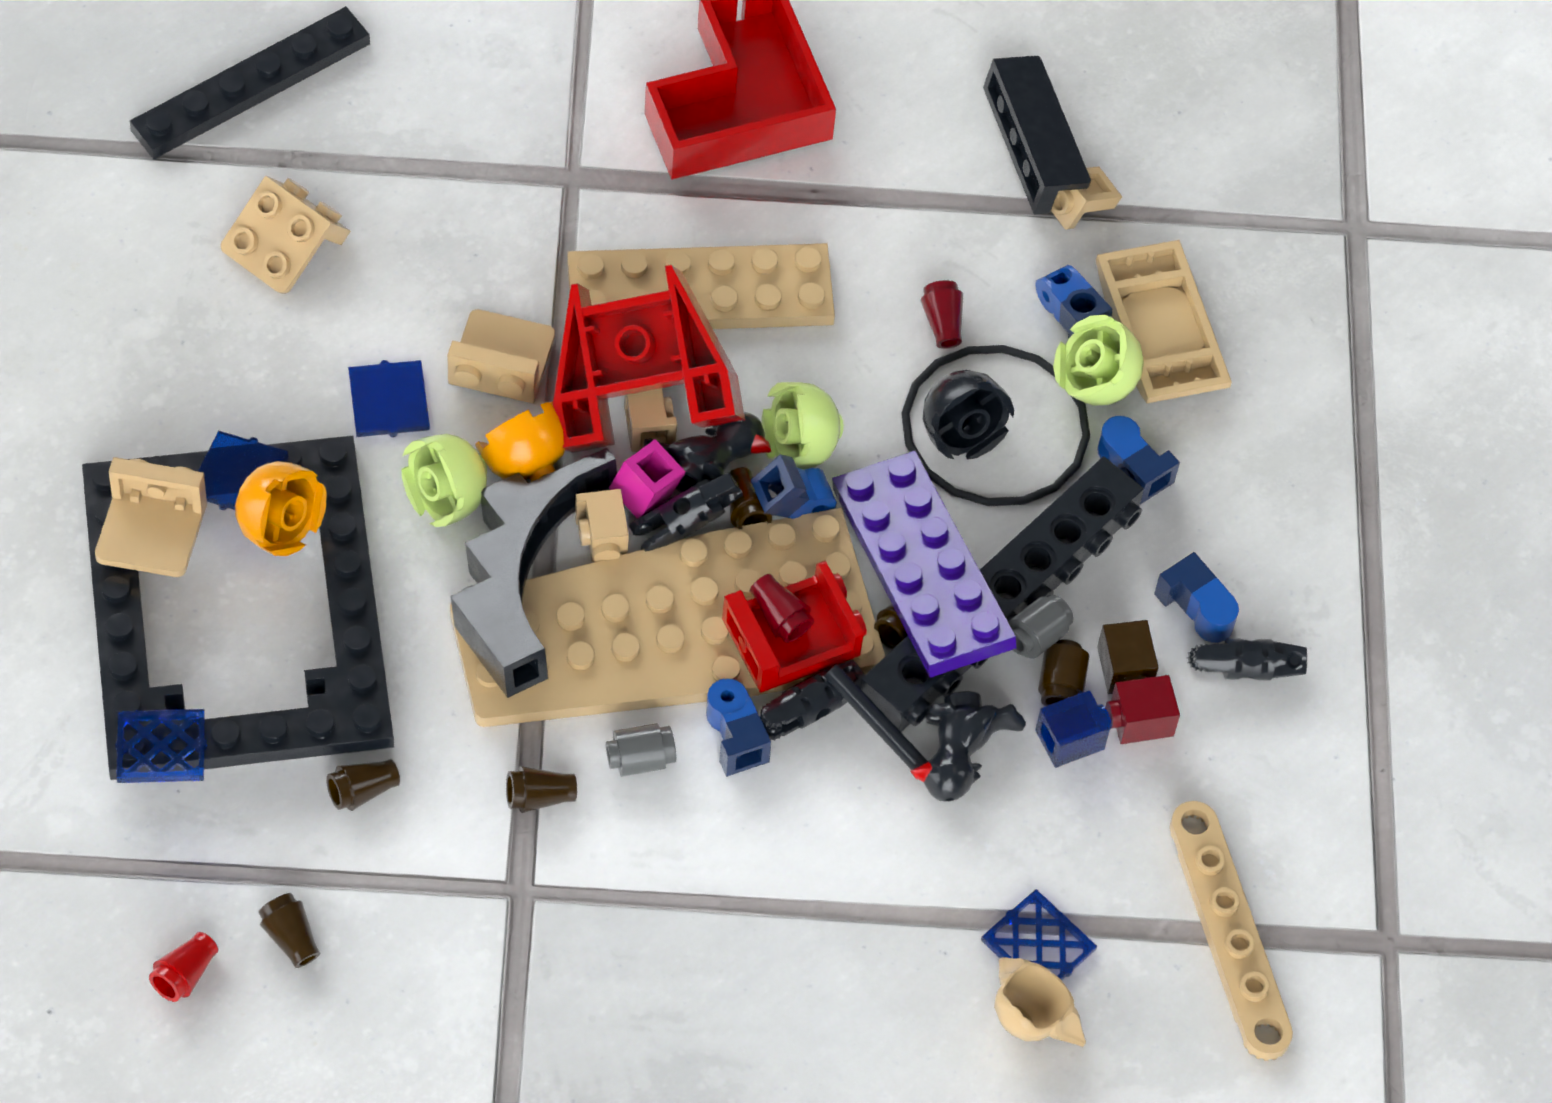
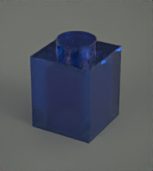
[1035,690,1112,768]

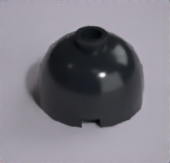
[922,370,1015,460]

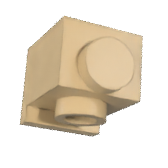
[624,388,677,452]
[575,489,629,562]

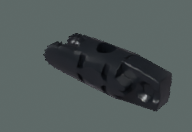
[629,473,743,552]
[1186,638,1307,681]
[760,660,865,741]

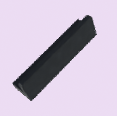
[983,56,1091,215]

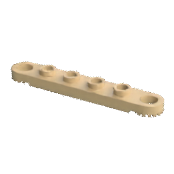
[1169,801,1293,1061]

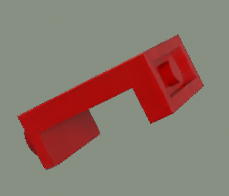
[722,561,867,693]

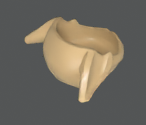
[994,957,1086,1047]

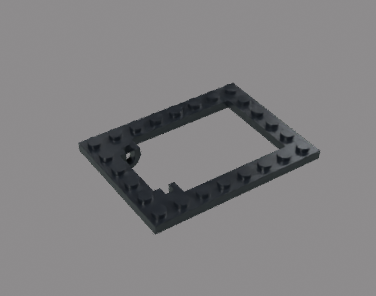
[82,436,394,780]

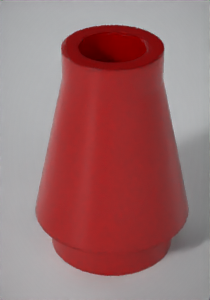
[149,932,219,1002]

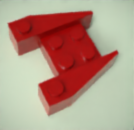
[553,265,745,453]

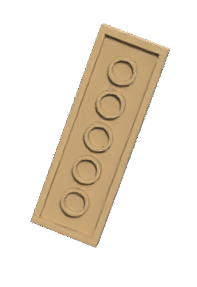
[567,243,835,329]

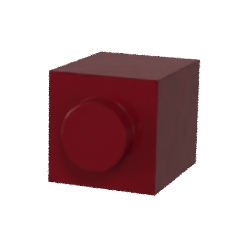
[1105,675,1180,745]

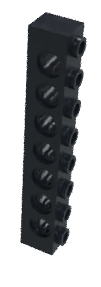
[860,456,1144,732]

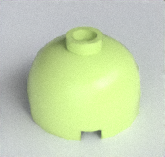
[1053,315,1144,406]
[762,382,844,470]
[401,434,487,527]

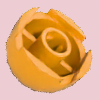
[475,401,565,482]
[235,461,327,557]

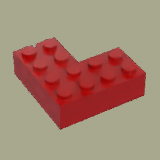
[644,0,836,180]

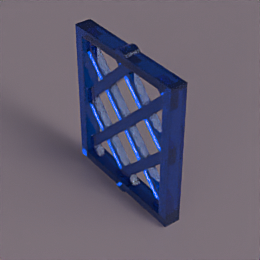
[115,709,207,783]
[981,889,1097,980]

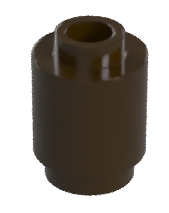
[1038,639,1090,711]

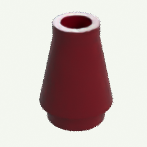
[920,280,963,349]
[749,574,814,643]

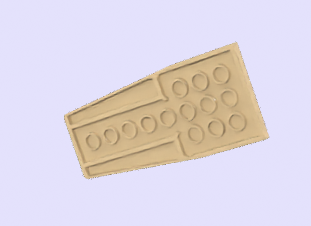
[450,508,885,727]

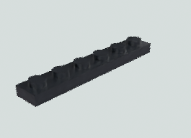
[129,6,370,160]

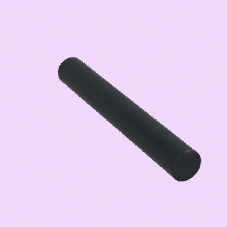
[824,663,928,770]

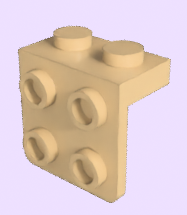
[221,176,351,294]
[447,309,555,404]
[95,457,207,577]

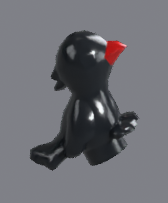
[643,412,771,492]
[910,691,1026,802]

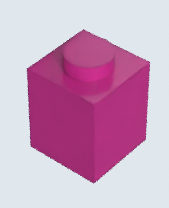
[609,439,686,519]

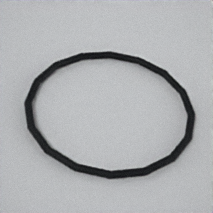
[901,345,1090,506]

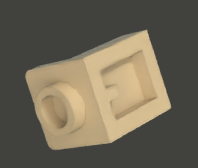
[1051,166,1122,230]

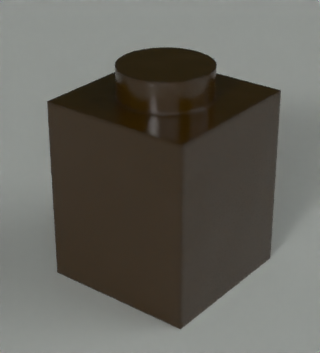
[1097,620,1159,695]

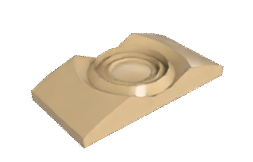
[1096,240,1232,403]

